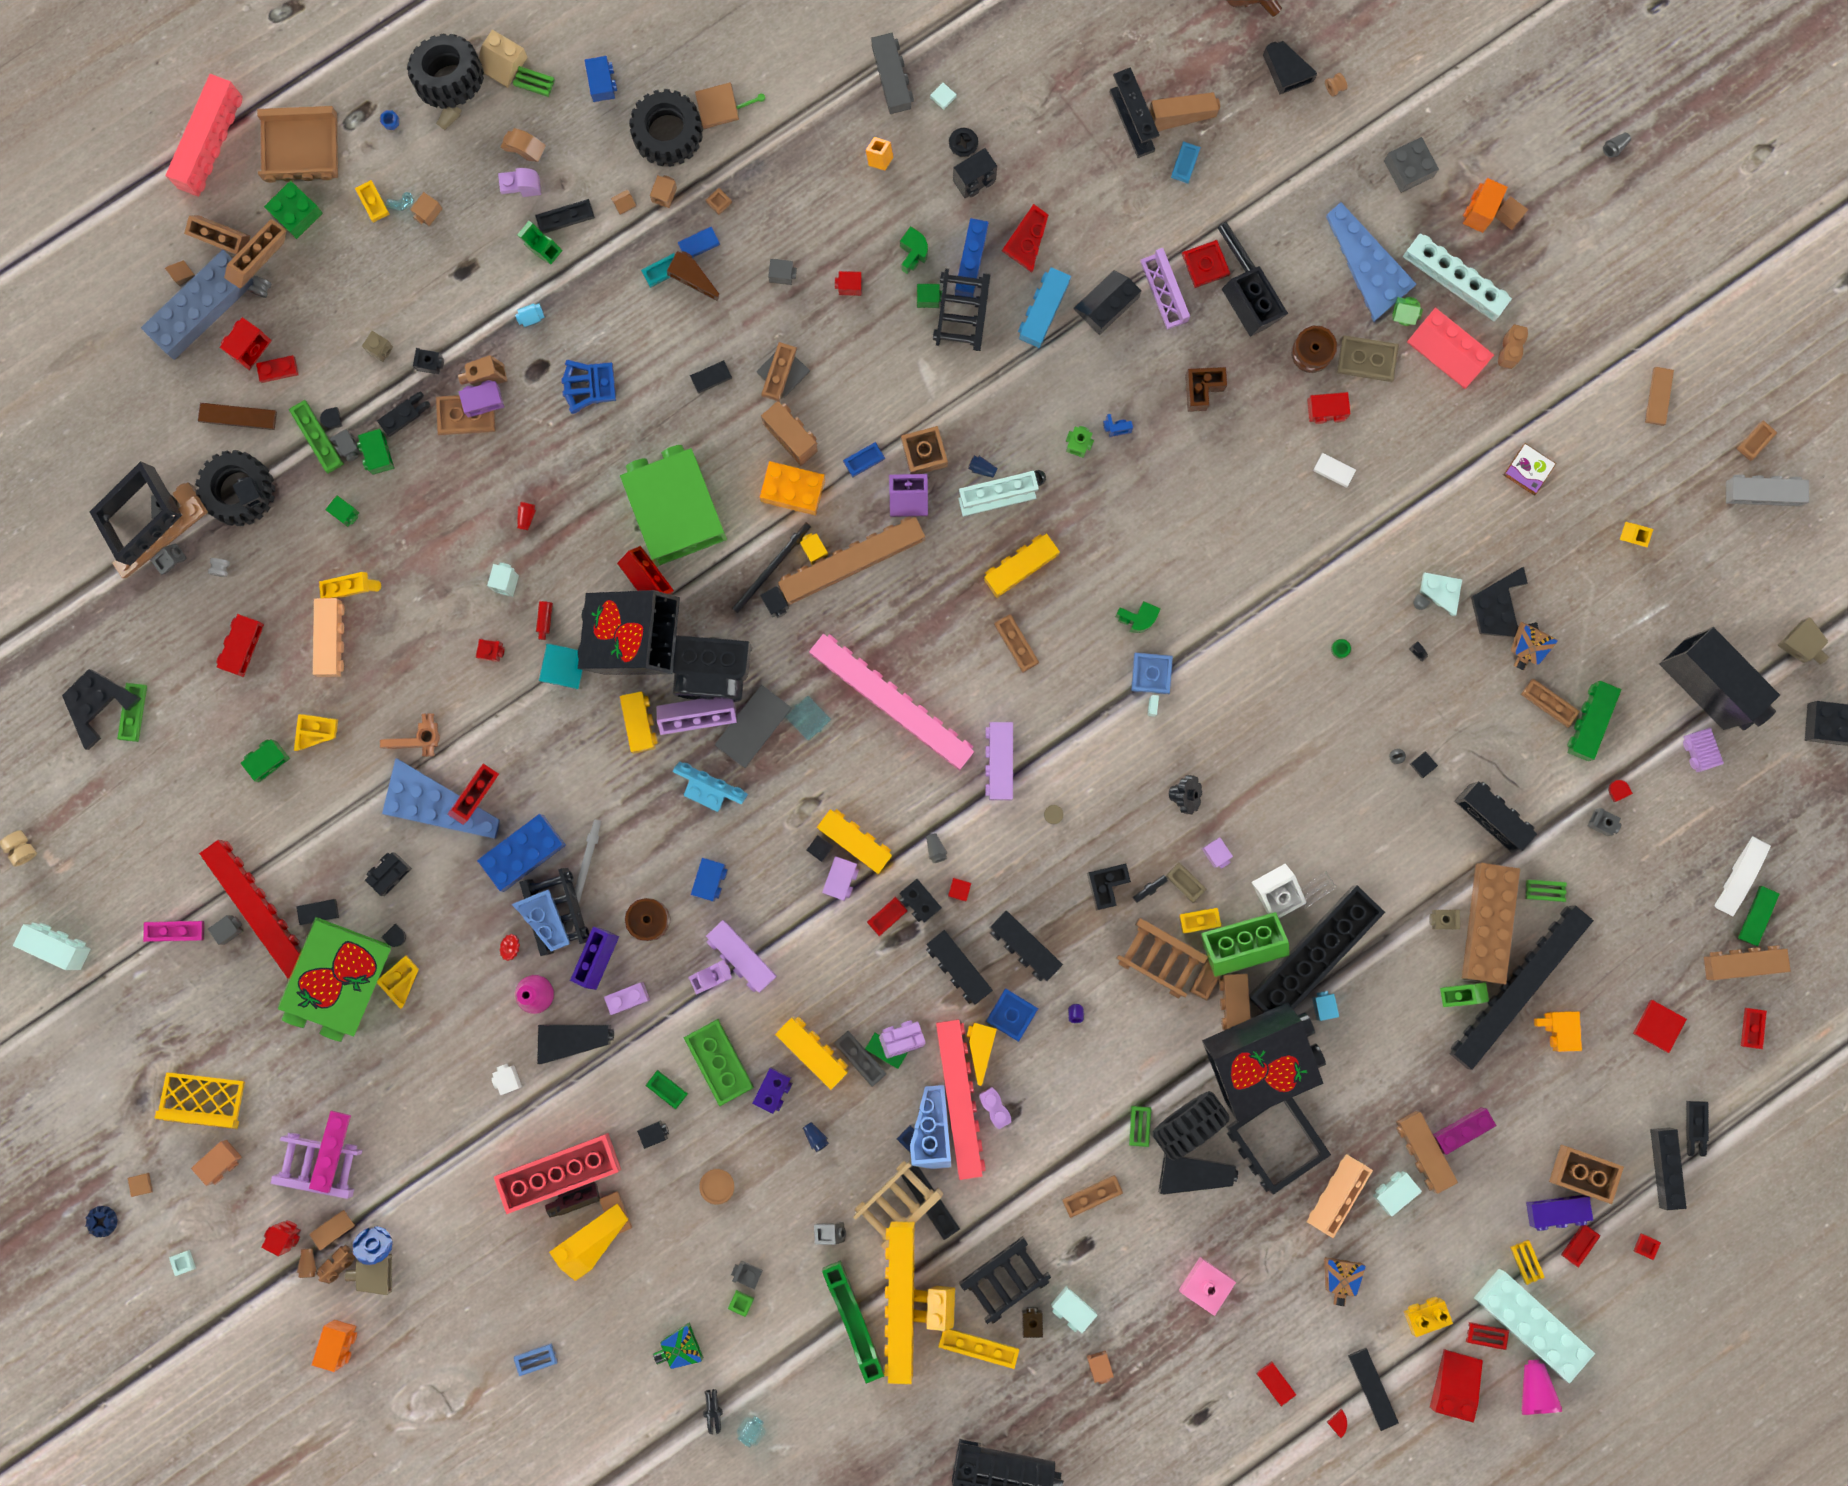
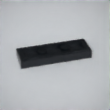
[535,199,595,234]

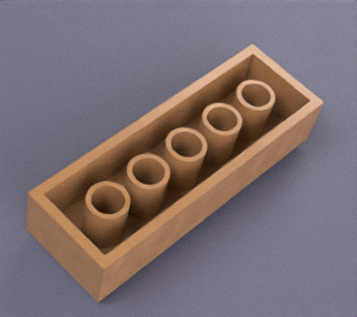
[1462,863,1520,984]

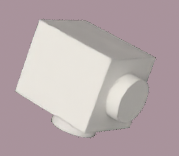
[492,1063,522,1095]

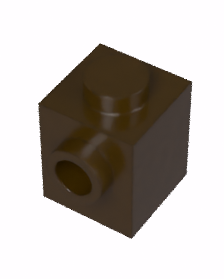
[1022,1307,1043,1338]

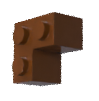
[1185,367,1227,412]

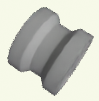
[208,558,230,577]

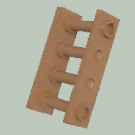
[1116,918,1208,999]

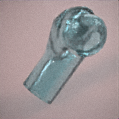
[386,192,414,211]

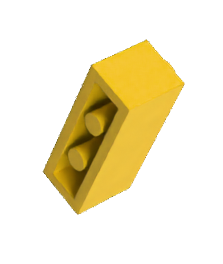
[620,691,658,754]

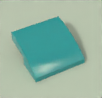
[538,644,583,689]

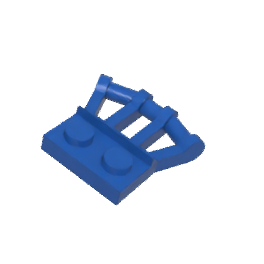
[561,360,616,414]

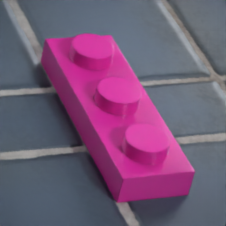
[143,921,204,942]

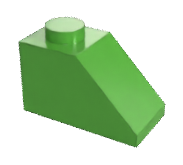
[1440,982,1489,1007]

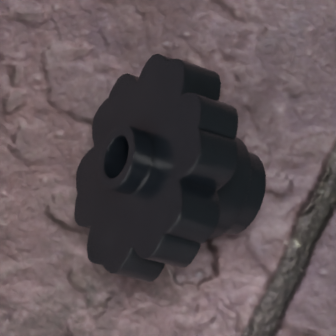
[1169,775,1202,815]

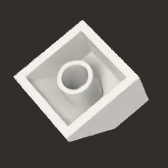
[1252,864,1307,918]

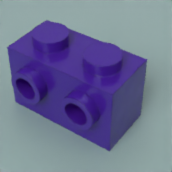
[752,1067,793,1114]

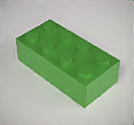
[1201,912,1290,977]

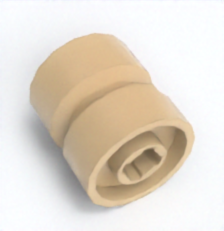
[0,830,37,867]

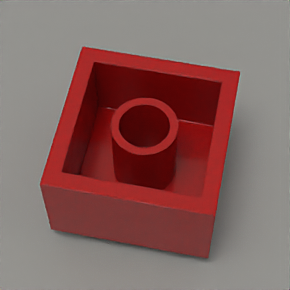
[219,317,272,371]

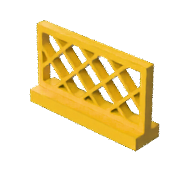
[155,1072,245,1129]

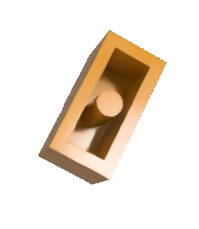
[1534,1011,1582,1052]

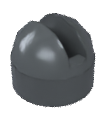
[1413,594,1430,610]
[1389,749,1406,764]

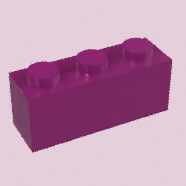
[1433,1107,1497,1155]

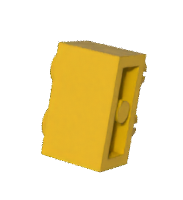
[914,1286,955,1331]
[1403,1297,1453,1337]

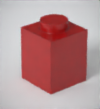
[835,271,862,296]

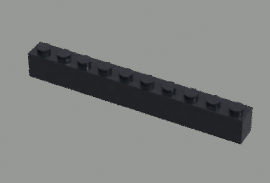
[1449,905,1594,1070]

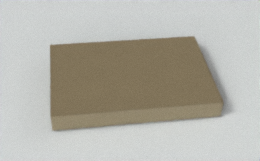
[1337,335,1399,382]

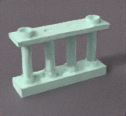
[958,471,1039,517]

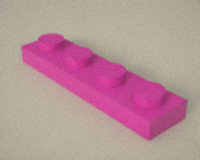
[309,1110,351,1193]

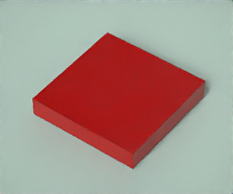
[1182,240,1231,288]
[1633,1000,1687,1053]

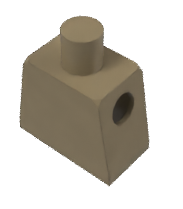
[1778,617,1829,665]
[345,1254,392,1295]

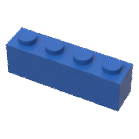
[955,218,989,297]

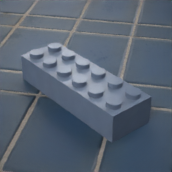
[141,250,253,360]

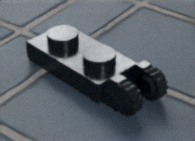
[377,391,431,437]
[1686,1101,1709,1157]

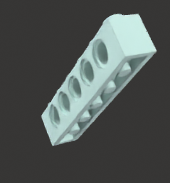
[1403,234,1512,321]

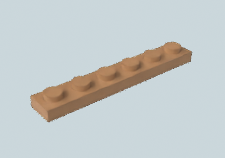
[112,496,208,578]

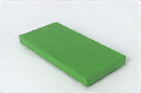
[683,1019,754,1107]

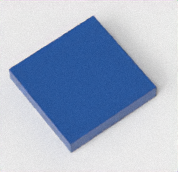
[985,988,1039,1042]

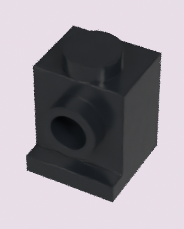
[413,348,444,374]

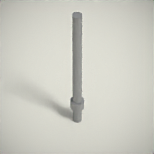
[564,819,602,933]

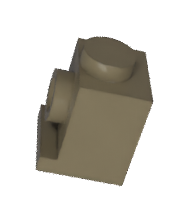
[1429,910,1460,930]

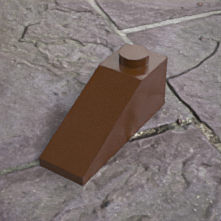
[667,251,720,301]

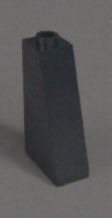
[537,1024,614,1064]
[1158,1153,1238,1195]

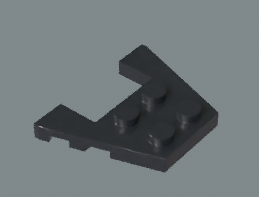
[1471,567,1539,637]
[62,669,141,750]

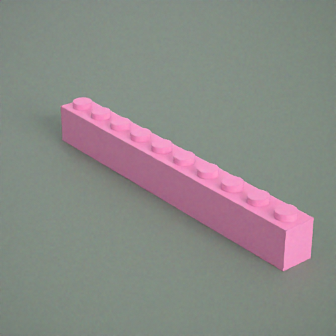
[809,634,974,771]

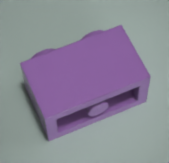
[458,380,504,418]

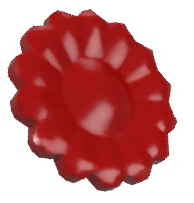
[499,934,520,961]

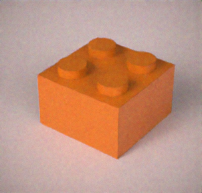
[1463,178,1508,233]
[312,1319,357,1372]

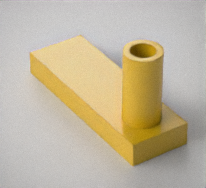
[319,572,381,598]

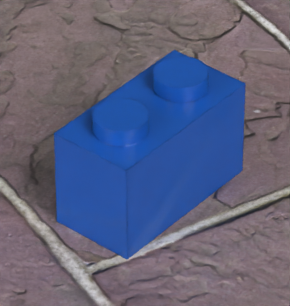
[584,56,617,102]
[691,858,728,902]

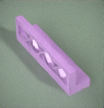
[1140,248,1190,329]

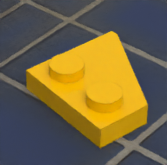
[294,714,338,751]
[377,955,419,1009]

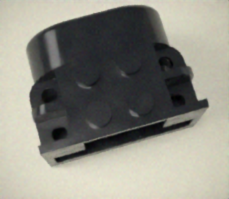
[673,635,752,702]

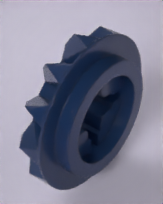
[85,1206,118,1238]

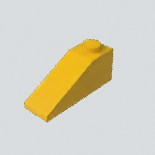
[966,1022,997,1086]

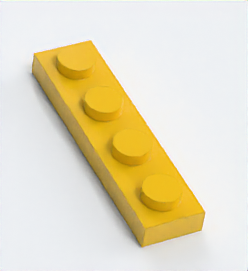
[938,1329,1020,1369]

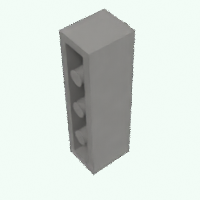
[1726,475,1809,506]

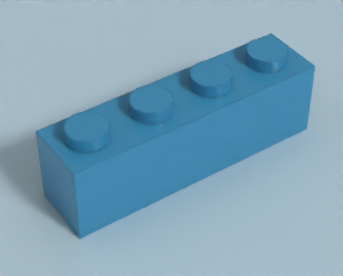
[1018,267,1071,348]

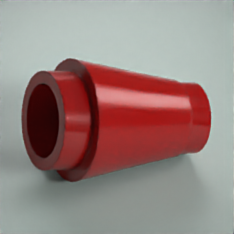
[517,502,536,530]

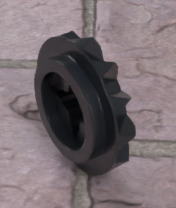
[949,128,978,157]

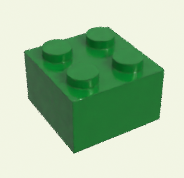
[264,180,323,239]

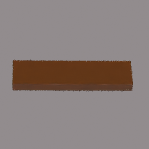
[198,403,277,430]

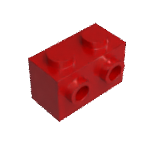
[261,1220,301,1257]

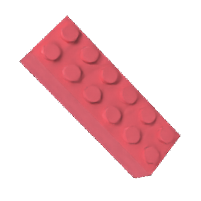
[165,74,242,197]
[494,1133,621,1214]

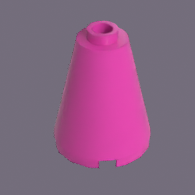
[515,975,554,1014]
[1521,1359,1562,1415]

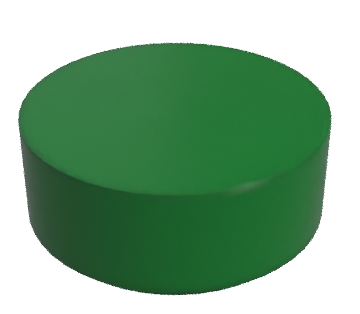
[1331,639,1351,659]

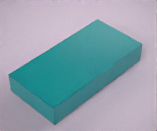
[641,253,675,288]

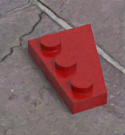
[1001,204,1049,273]

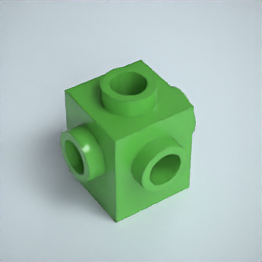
[1066,426,1094,458]

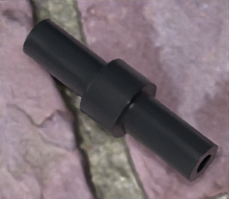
[1132,875,1168,903]

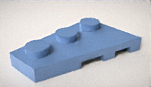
[512,890,571,951]

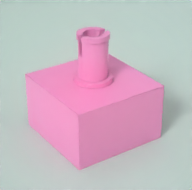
[1179,1257,1236,1316]

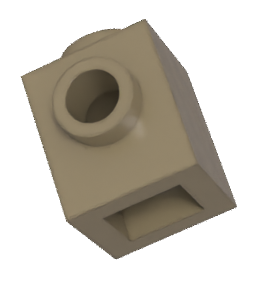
[362,331,393,362]

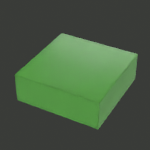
[728,1290,754,1317]

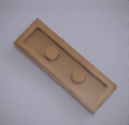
[761,342,797,402]
[1645,367,1674,426]
[994,614,1039,673]
[1521,679,1580,728]
[1062,1175,1123,1218]

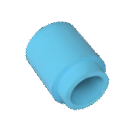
[515,303,545,327]

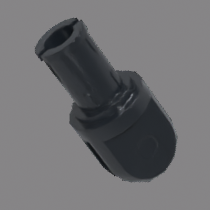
[703,1389,723,1435]

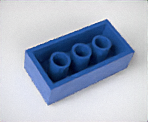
[477,814,566,892]

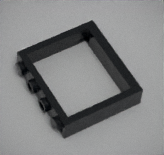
[89,461,182,566]
[1226,1097,1331,1195]

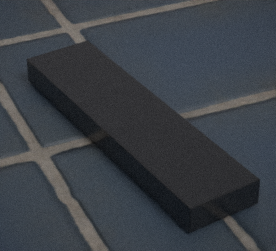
[901,1166,960,1240]
[1348,1348,1399,1431]

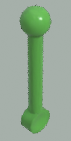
[737,93,765,110]

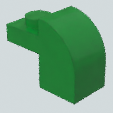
[517,221,563,265]
[900,226,928,274]
[1115,601,1161,633]

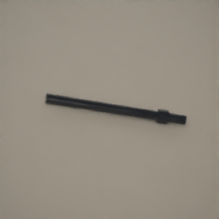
[732,522,811,613]

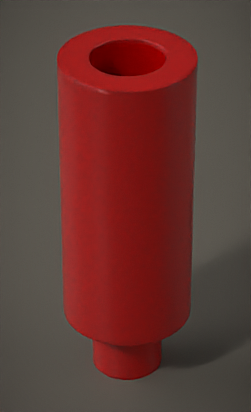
[536,601,553,640]

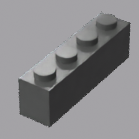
[871,32,914,114]

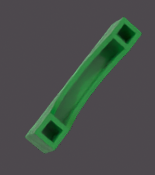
[822,1260,884,1384]

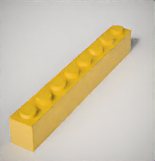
[884,1221,915,1384]

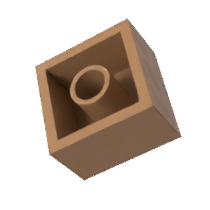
[901,426,948,474]

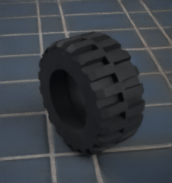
[407,33,484,109]
[629,89,703,167]
[195,450,275,526]
[1153,1091,1230,1160]

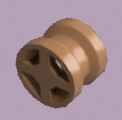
[1325,73,1348,97]

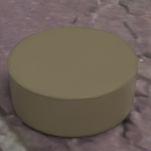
[1044,805,1063,824]

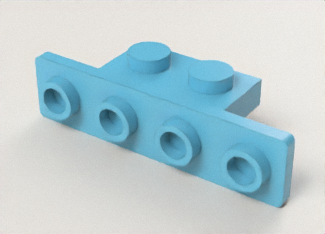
[673,762,748,812]

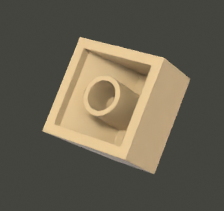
[479,30,528,88]

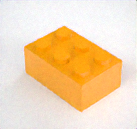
[760,461,825,516]

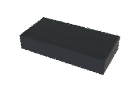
[690,360,732,394]
[296,899,339,925]

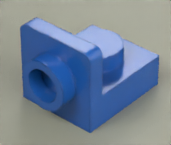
[1103,414,1133,437]

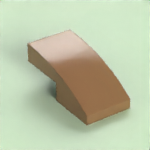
[309,1210,355,1251]

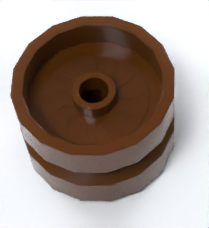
[1291,325,1337,373]
[625,898,671,941]

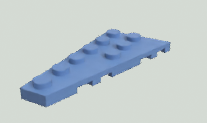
[1326,202,1416,322]
[382,758,500,839]

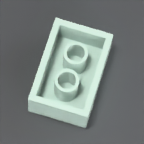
[13,922,91,970]

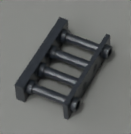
[1109,67,1160,158]
[933,268,991,351]
[519,868,590,957]
[959,1236,1051,1324]

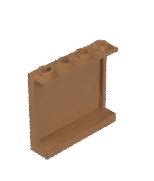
[257,106,338,183]

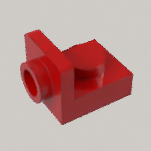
[476,639,505,662]

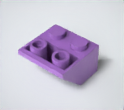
[889,474,928,517]

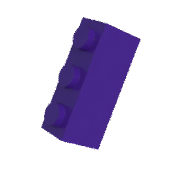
[570,927,620,990]
[1526,1195,1593,1231]

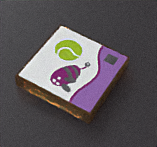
[1503,443,1557,496]

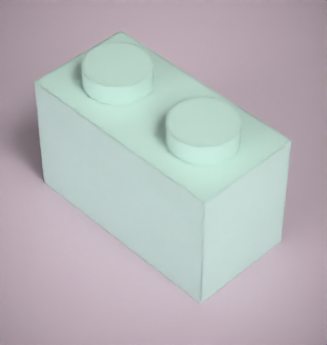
[487,562,519,597]
[1373,1171,1422,1216]
[1051,1286,1097,1333]

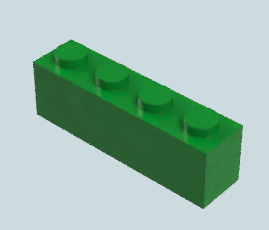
[1567,681,1622,762]

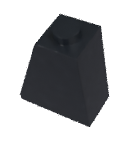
[1263,41,1317,95]

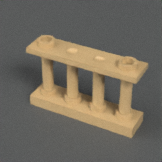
[853,1159,943,1251]

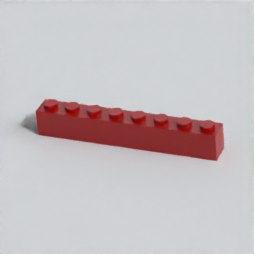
[199,840,302,979]

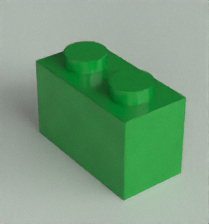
[357,429,395,475]
[240,739,290,782]

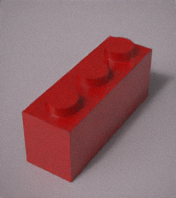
[617,546,674,595]
[216,614,264,677]
[447,763,499,825]

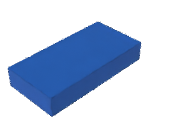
[678,227,720,258]
[843,442,885,478]

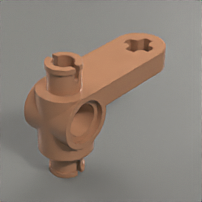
[380,713,440,757]

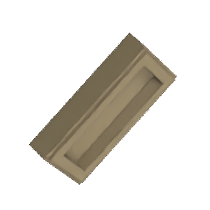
[1165,862,1207,903]

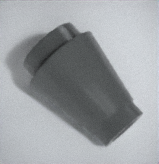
[1603,132,1631,158]
[926,833,947,863]

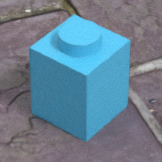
[1312,991,1339,1021]

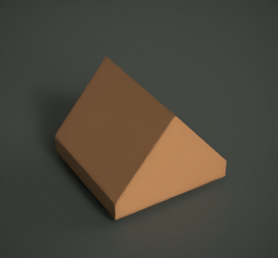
[611,190,636,215]

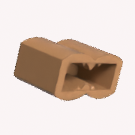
[1498,324,1528,369]

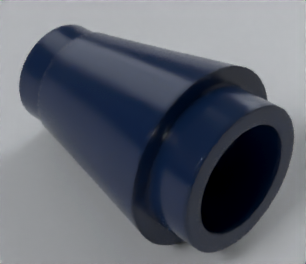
[968,455,998,478]
[802,1122,829,1153]

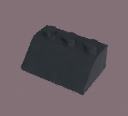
[1222,266,1288,337]
[1073,270,1142,335]

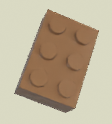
[761,401,818,466]
[1549,1145,1624,1204]

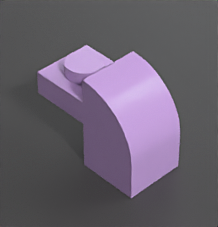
[498,168,541,197]
[689,960,732,995]

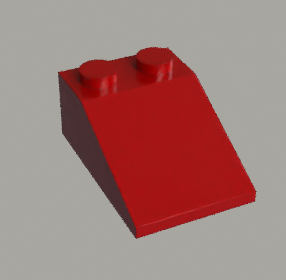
[1430,1349,1483,1423]

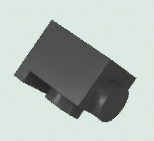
[330,429,361,462]
[1588,808,1622,836]

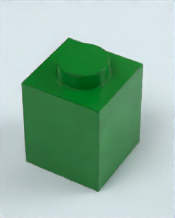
[917,284,942,308]
[325,495,360,527]

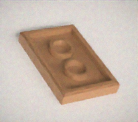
[436,395,496,435]

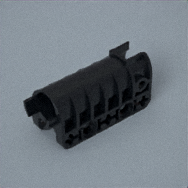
[952,1439,1064,1486]

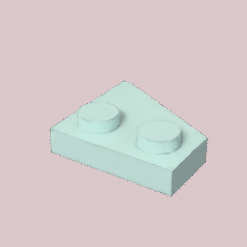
[1420,573,1462,616]

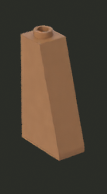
[1149,92,1220,131]

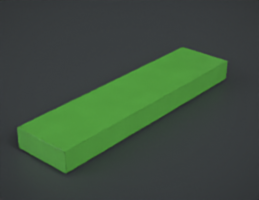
[289,400,344,474]

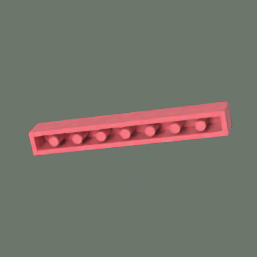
[936,1019,986,1180]

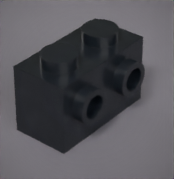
[899,879,942,923]

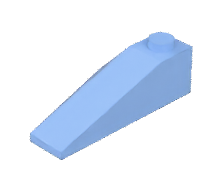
[910,1085,951,1169]

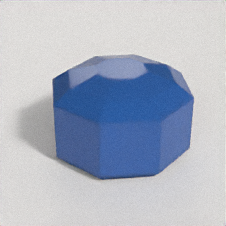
[380,110,399,130]

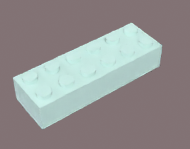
[1474,1269,1595,1384]

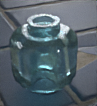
[736,1416,766,1448]

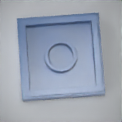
[1131,653,1173,694]

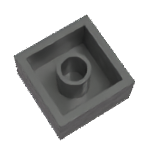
[1384,137,1439,193]

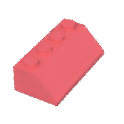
[1407,307,1494,389]

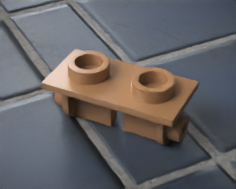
[316,1245,356,1284]

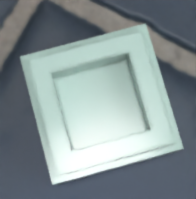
[930,83,956,110]
[1147,695,1159,717]
[169,1250,196,1276]

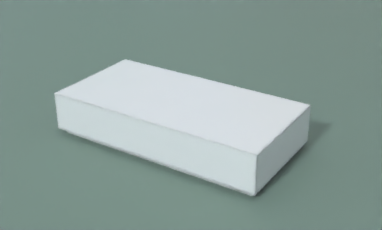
[1313,453,1356,488]

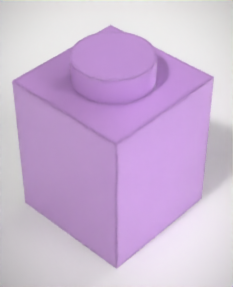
[1202,837,1233,869]

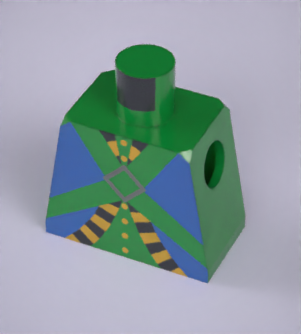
[653,1322,704,1369]

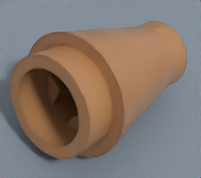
[297,1249,317,1278]

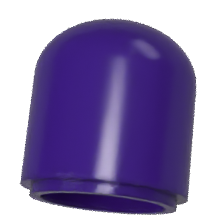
[1068,1004,1084,1023]

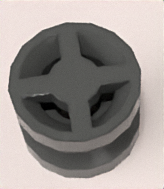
[248,276,272,298]

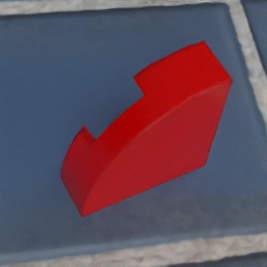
[1327,1409,1347,1438]

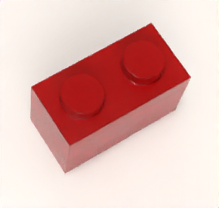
[1307,392,1351,424]

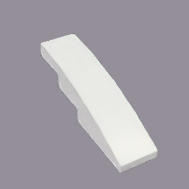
[1714,836,1771,916]

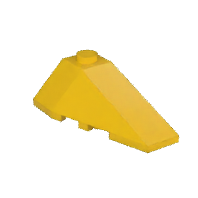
[549,1204,629,1281]

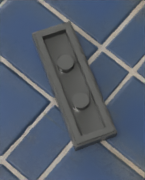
[833,1031,887,1087]

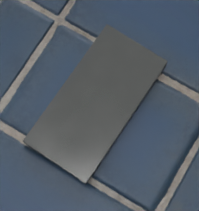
[715,684,792,768]

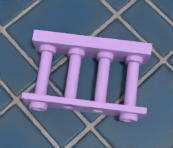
[271,1133,363,1199]

